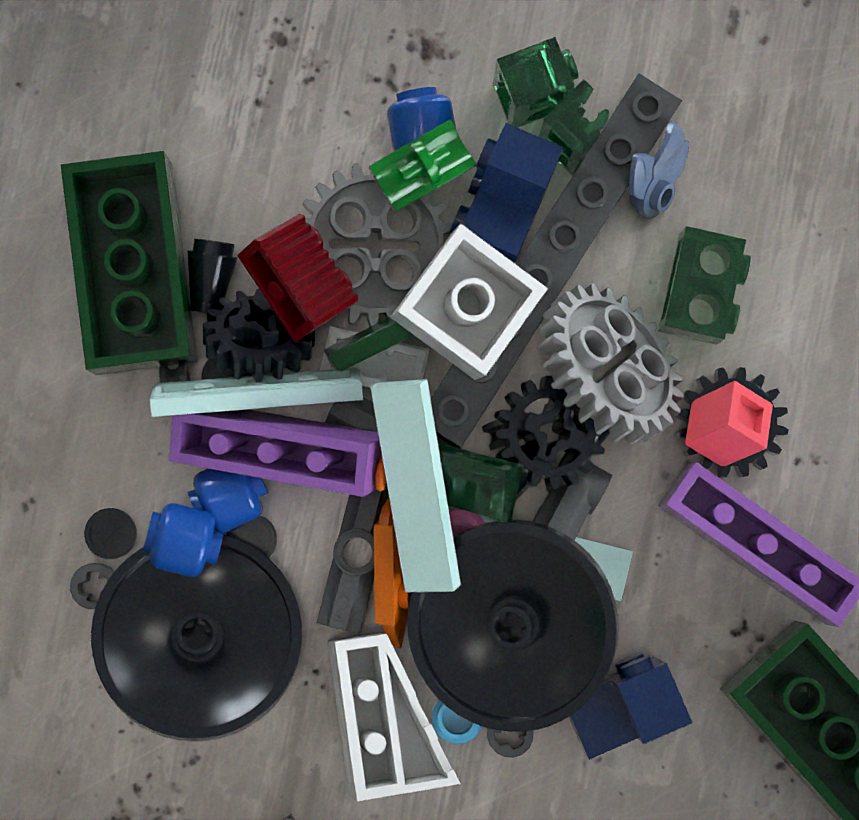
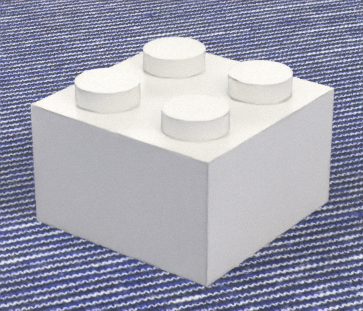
[390,224,548,380]

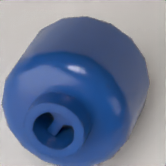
[387,87,456,151]
[188,468,268,533]
[143,503,224,577]

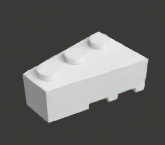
[327,633,461,801]

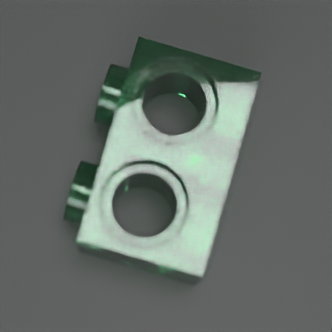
[493,37,579,128]
[658,226,751,345]

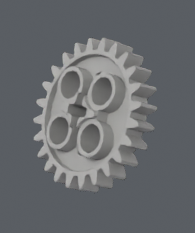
[302,161,452,327]
[538,284,684,444]

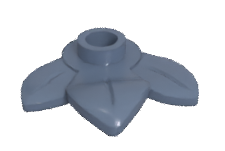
[629,121,689,218]

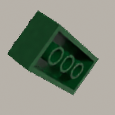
[60,151,197,375]
[720,621,859,820]

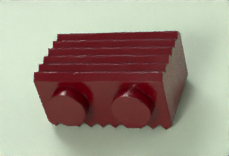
[237,214,358,343]

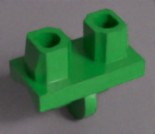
[369,119,477,213]

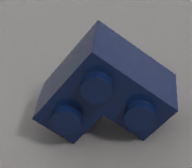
[449,123,564,264]
[569,653,693,760]

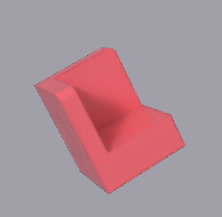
[685,381,773,466]

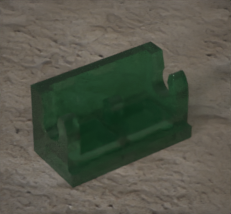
[539,79,609,176]
[438,443,523,523]

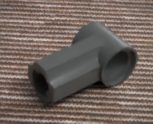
[532,452,613,540]

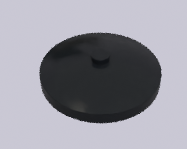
[407,520,619,732]
[91,535,302,742]

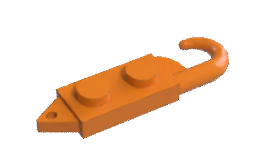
[374,455,412,648]

